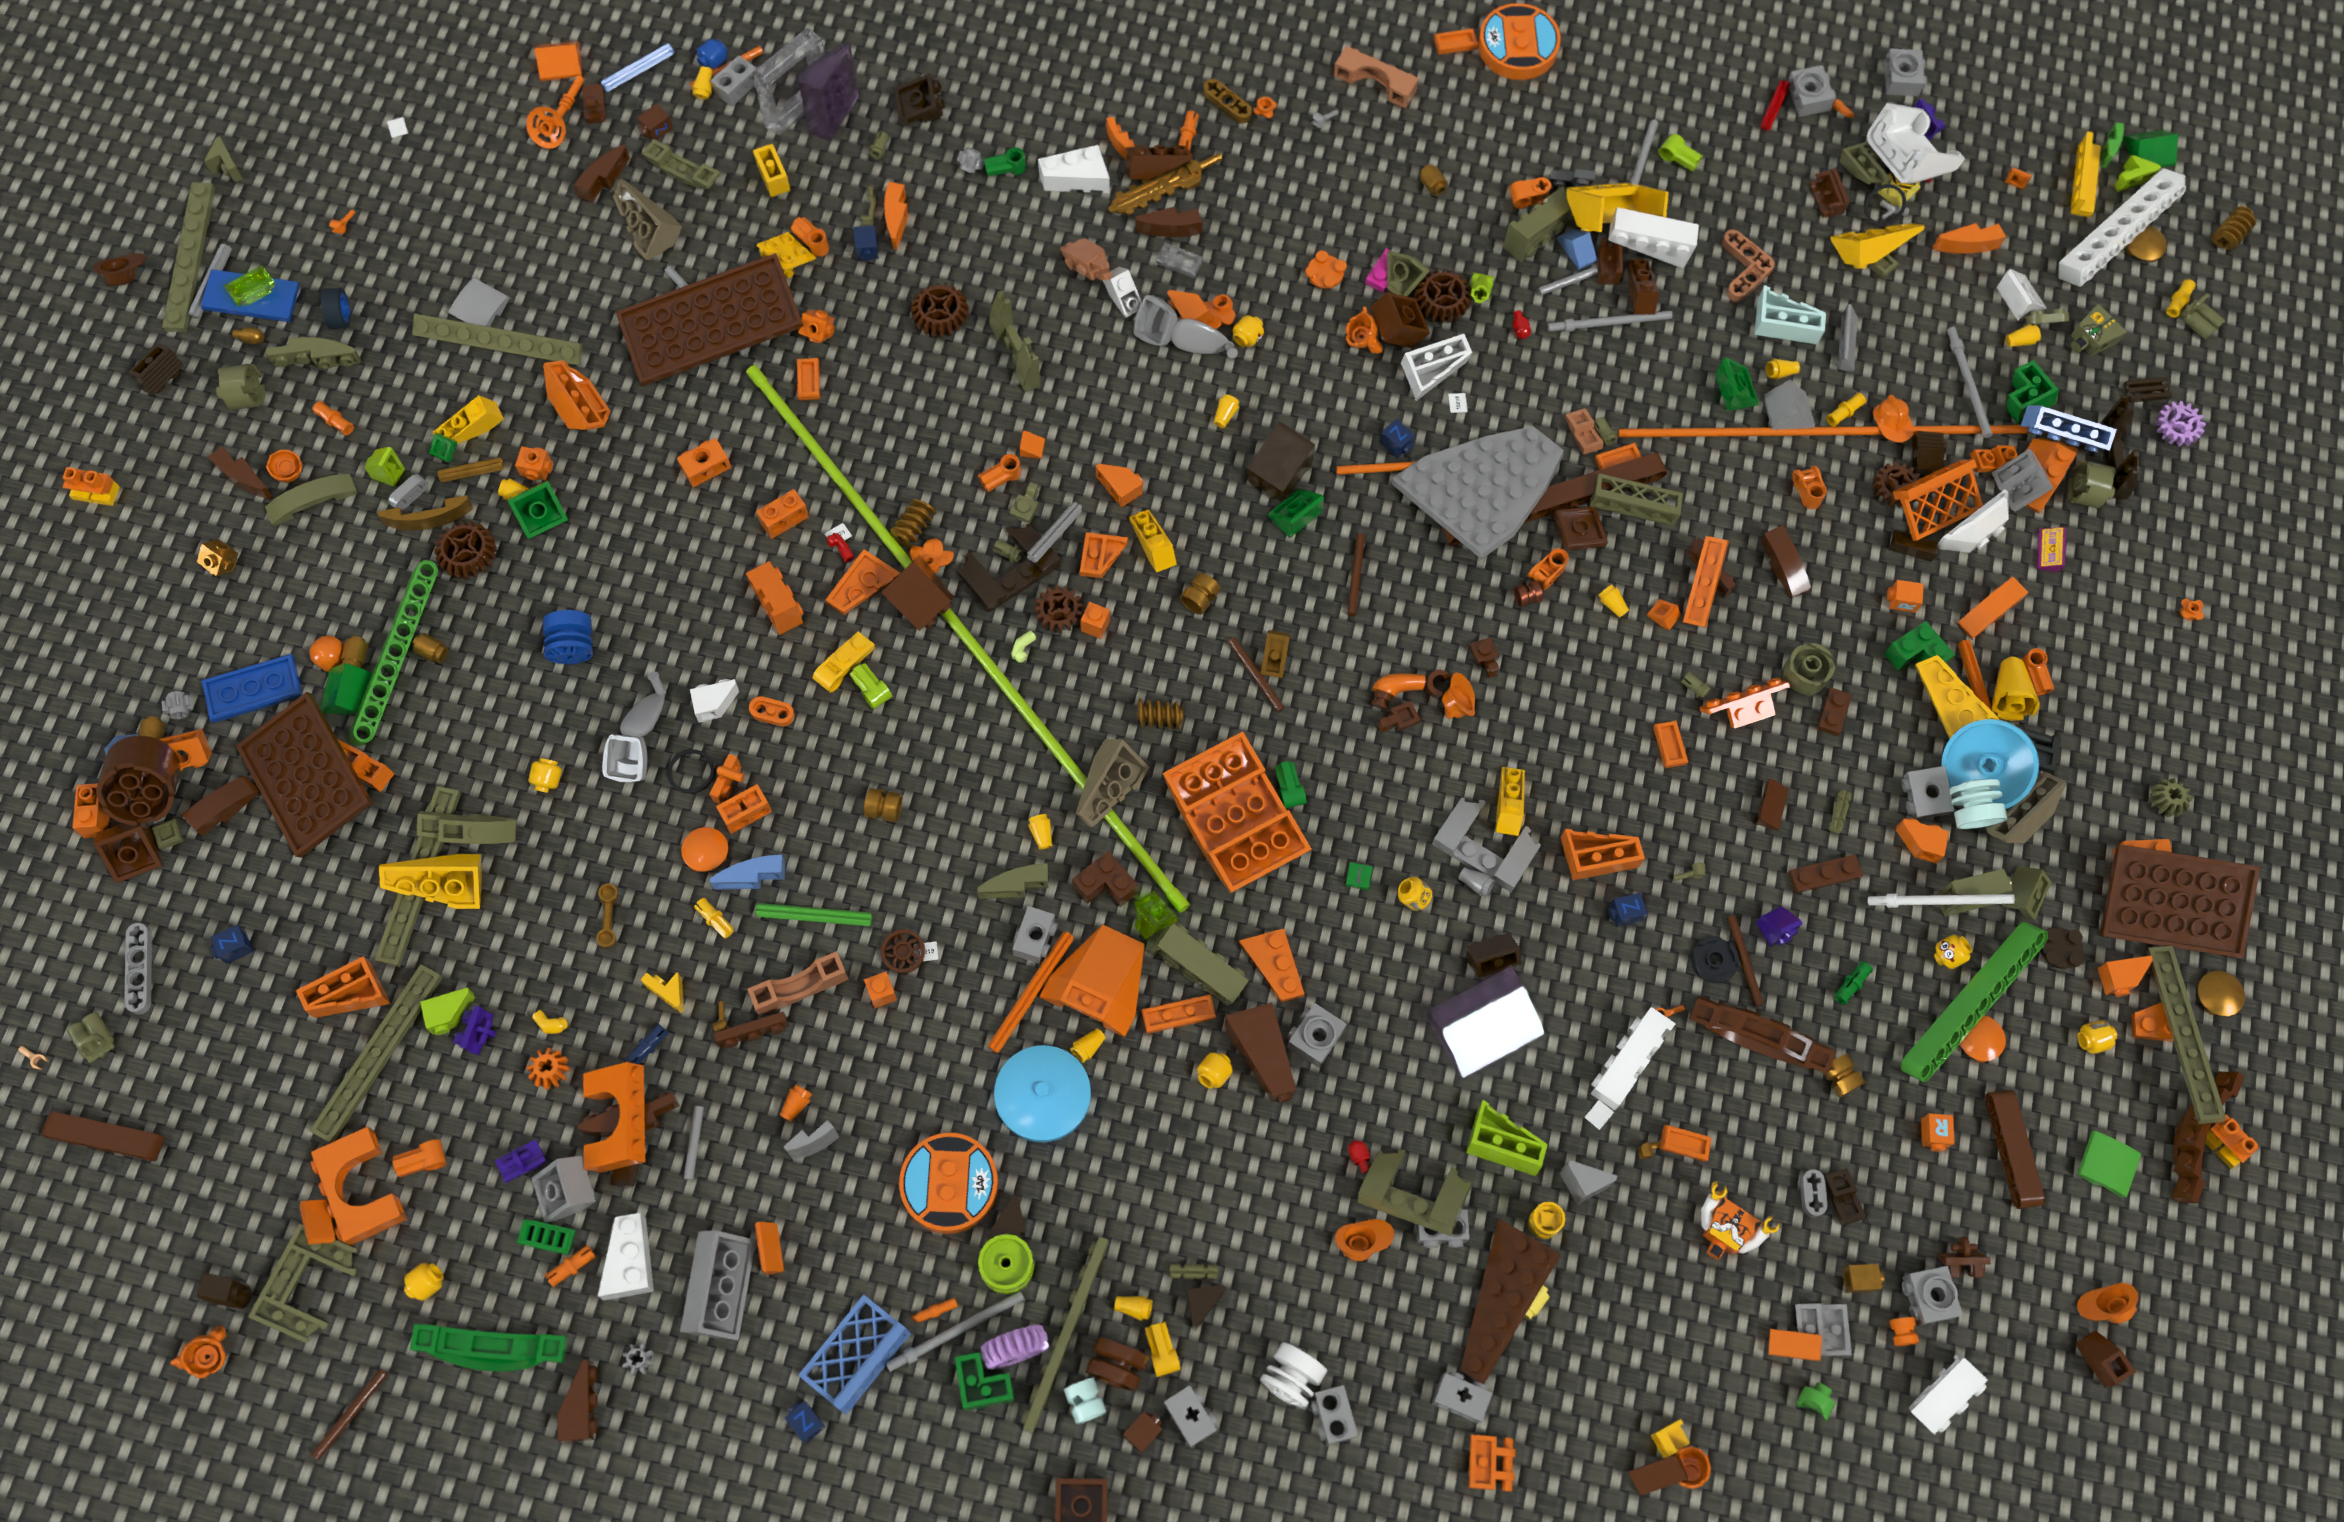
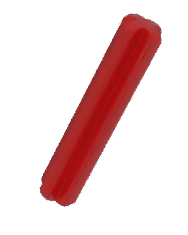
[1760,80,1790,131]

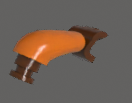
[1371,670,1451,710]

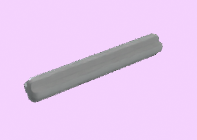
[188,244,232,319]
[1027,502,1082,563]

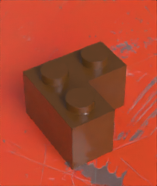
[1072,851,1138,907]

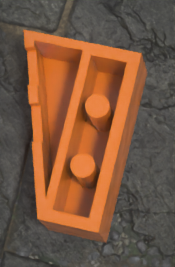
[746,561,804,635]

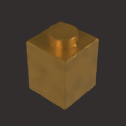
[1842,1264,1884,1294]

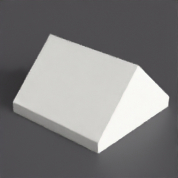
[1997,269,2047,321]

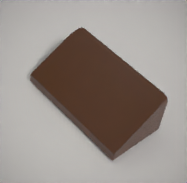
[1756,778,1789,831]
[1628,1454,1689,1495]

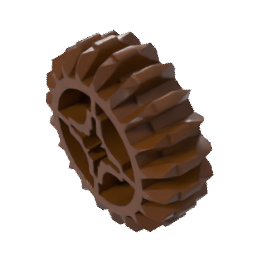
[1414,269,1472,324]
[911,282,969,338]
[434,521,497,580]

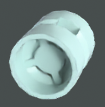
[1064,1378,1106,1425]

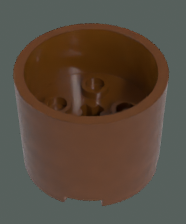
[96,736,181,825]

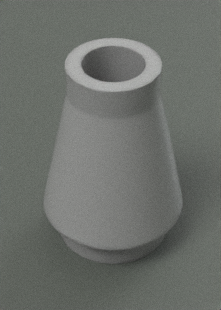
[1458,867,1495,896]

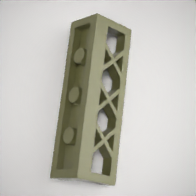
[1589,473,1683,526]

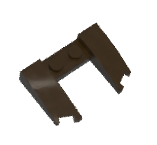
[2100,396,2140,499]
[957,524,1061,613]

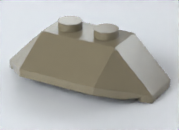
[1986,772,2066,843]

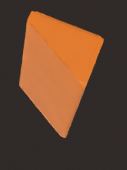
[755,1222,784,1275]

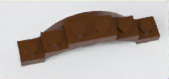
[1689,995,1837,1074]
[2172,1071,2244,1204]

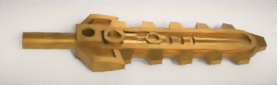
[1108,153,1222,216]

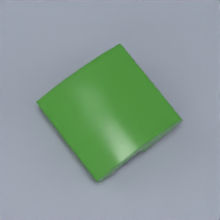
[2077,1131,2141,1197]

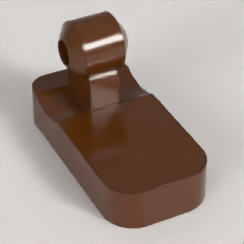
[582,84,606,124]

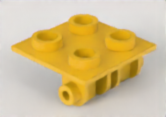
[757,232,816,278]

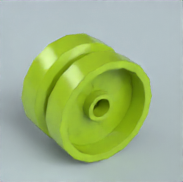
[978,1234,1034,1295]

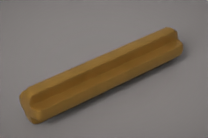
[437,457,504,482]

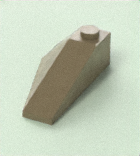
[613,179,682,260]
[1076,739,1150,827]

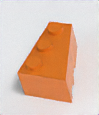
[1560,829,1645,881]
[296,956,391,1018]

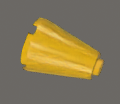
[1992,657,2040,721]

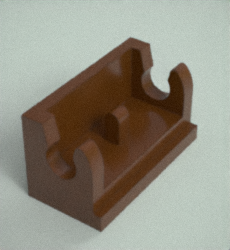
[1809,168,1850,218]
[1597,237,1623,285]

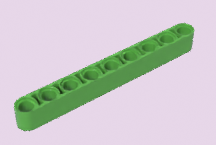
[348,560,438,747]
[1901,922,2048,1082]

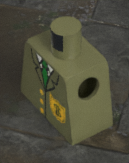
[2071,304,2127,356]

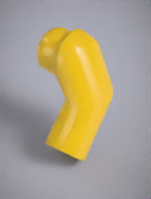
[532,1010,568,1034]

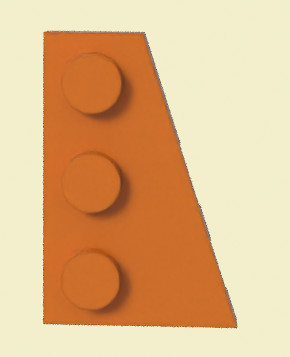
[825,549,900,615]
[1239,928,1304,1003]

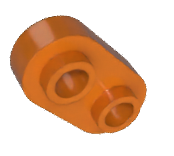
[749,696,795,727]

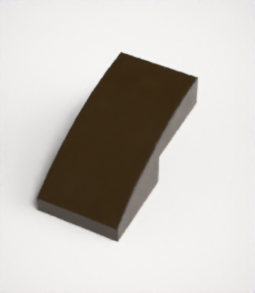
[1824,1169,1866,1226]

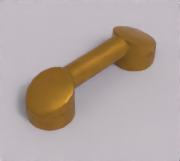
[596,883,618,949]

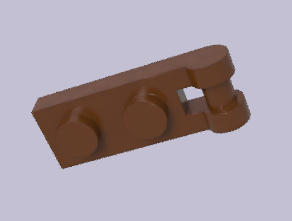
[1688,538,1736,598]

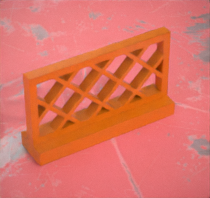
[1893,459,1983,541]

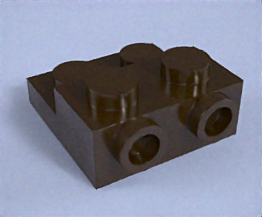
[894,73,946,126]

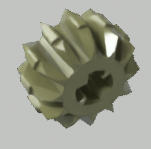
[2149,778,2193,817]

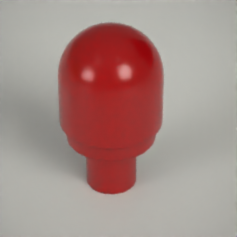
[1512,310,1531,339]
[1348,1140,1370,1174]

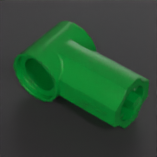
[984,147,1026,177]
[1274,761,1307,809]

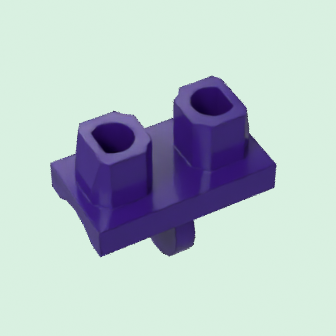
[1914,99,1945,141]
[454,1006,496,1055]
[495,1139,547,1183]

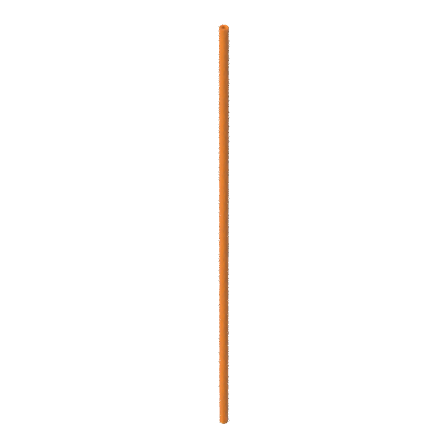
[1617,425,2032,438]

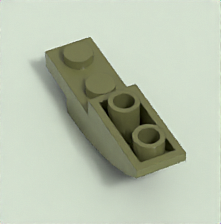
[266,337,361,369]
[417,811,517,844]

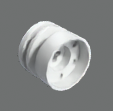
[1260,1342,1327,1409]

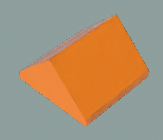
[534,41,582,81]

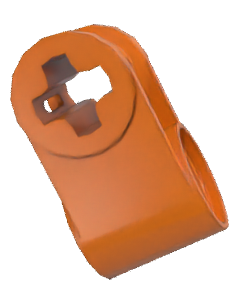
[1509,177,1551,209]
[1792,466,1827,509]
[1527,548,1569,591]

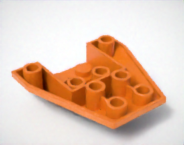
[1039,924,1145,1038]

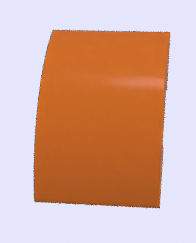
[1163,731,1312,893]

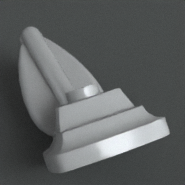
[1134,295,1238,358]
[602,672,666,782]

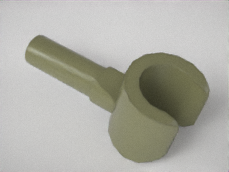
[1673,863,1706,881]

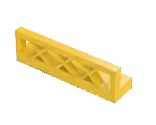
[2070,132,2101,217]

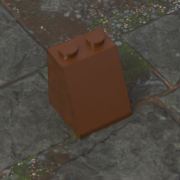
[881,555,954,631]

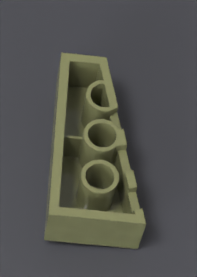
[1503,187,1574,263]
[1148,923,1249,1006]

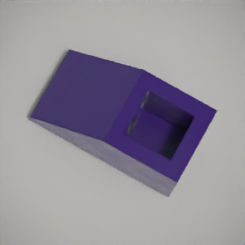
[1756,906,1803,947]

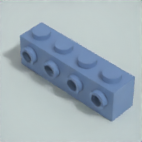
[2021,405,2117,452]

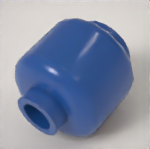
[697,39,727,70]

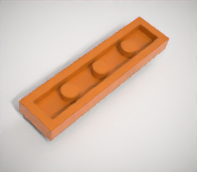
[1683,536,1729,628]

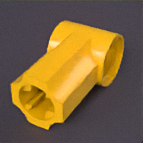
[1145,1322,1181,1377]

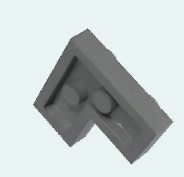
[1549,169,1596,187]

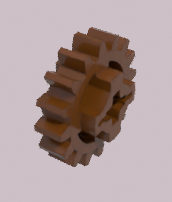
[1873,462,1920,508]
[1035,585,1083,633]

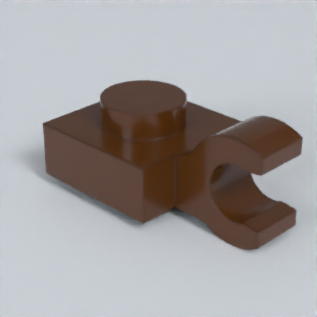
[1469,637,1499,678]
[1377,701,1421,733]

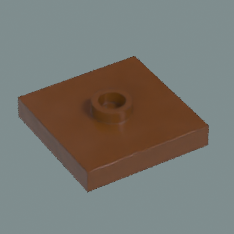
[1553,507,1608,551]

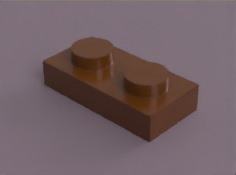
[1817,687,1852,737]

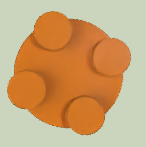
[1305,250,1347,289]

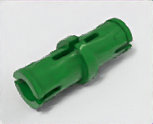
[1833,961,1873,1005]

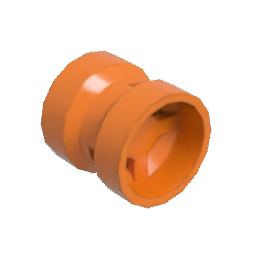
[1889,1317,1920,1346]

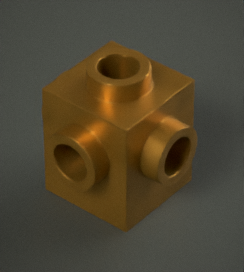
[197,539,238,576]

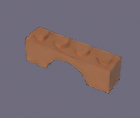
[1334,46,1419,108]
[747,951,849,1017]

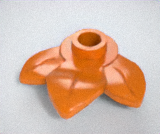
[1204,294,1235,329]
[910,538,954,574]

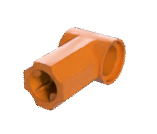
[791,217,829,257]
[978,454,1021,492]
[2021,648,2054,696]
[392,1139,446,1178]

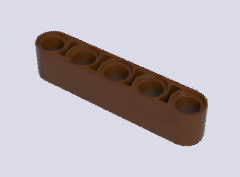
[1985,1089,2045,1209]
[40,1111,165,1162]

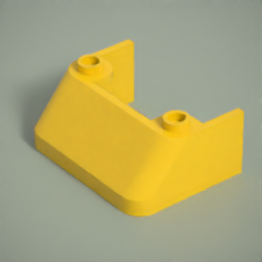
[1566,183,1669,232]

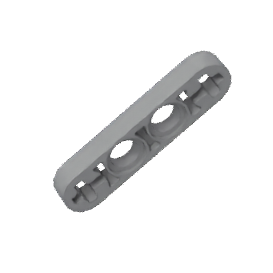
[124,923,152,1015]

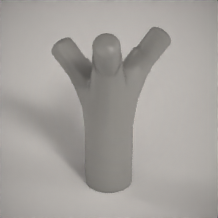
[1880,200,1909,219]

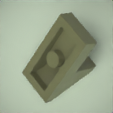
[204,136,243,182]

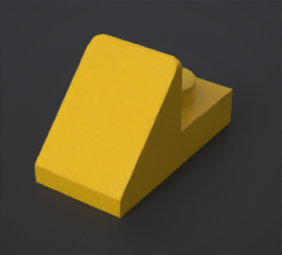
[641,972,684,1013]

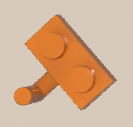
[710,754,744,804]

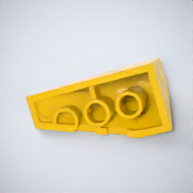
[1831,223,1924,269]
[379,854,482,909]

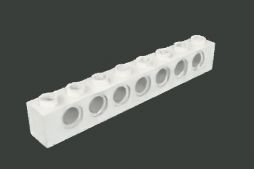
[2059,168,2186,287]

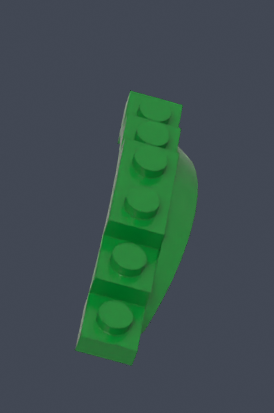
[409,1324,568,1372]

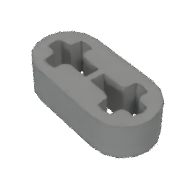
[388,474,428,510]
[1800,1169,1827,1218]

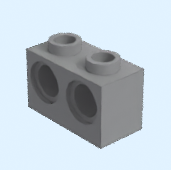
[711,55,760,107]
[1416,1209,1469,1248]
[1310,1385,1358,1446]

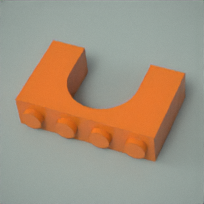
[583,1062,645,1173]
[311,1127,407,1245]

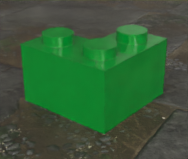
[2006,360,2059,424]
[1884,621,1955,671]
[955,1352,1015,1411]

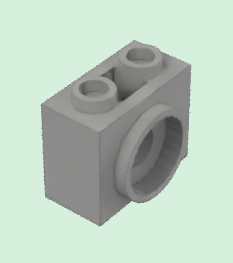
[1884,49,1927,96]
[1788,65,1836,117]
[1901,766,1955,820]
[1287,1003,1347,1068]
[1902,1266,1963,1326]

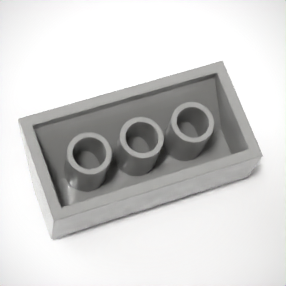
[680,1230,756,1340]

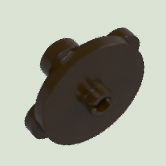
[2041,928,2084,969]

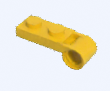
[812,632,875,693]

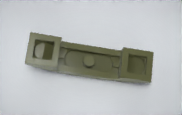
[642,139,721,189]
[265,473,358,527]

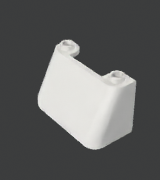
[1867,103,1965,184]

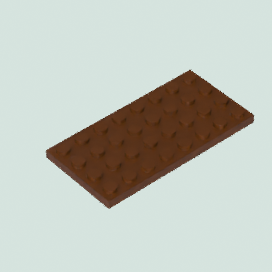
[616,253,804,387]

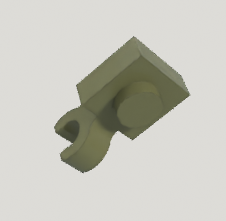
[1009,482,1039,524]

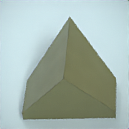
[1387,250,1430,296]

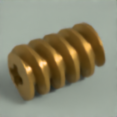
[2211,206,2256,250]
[891,499,936,549]
[1137,699,1184,730]

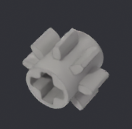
[957,147,984,173]
[161,691,194,719]
[622,1343,654,1376]

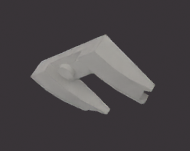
[1432,798,1541,893]

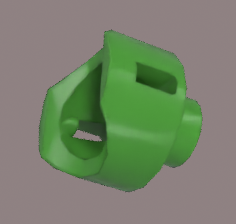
[1795,1382,1835,1422]

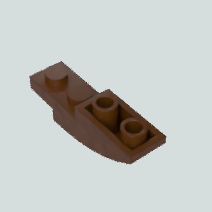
[577,1092,680,1137]

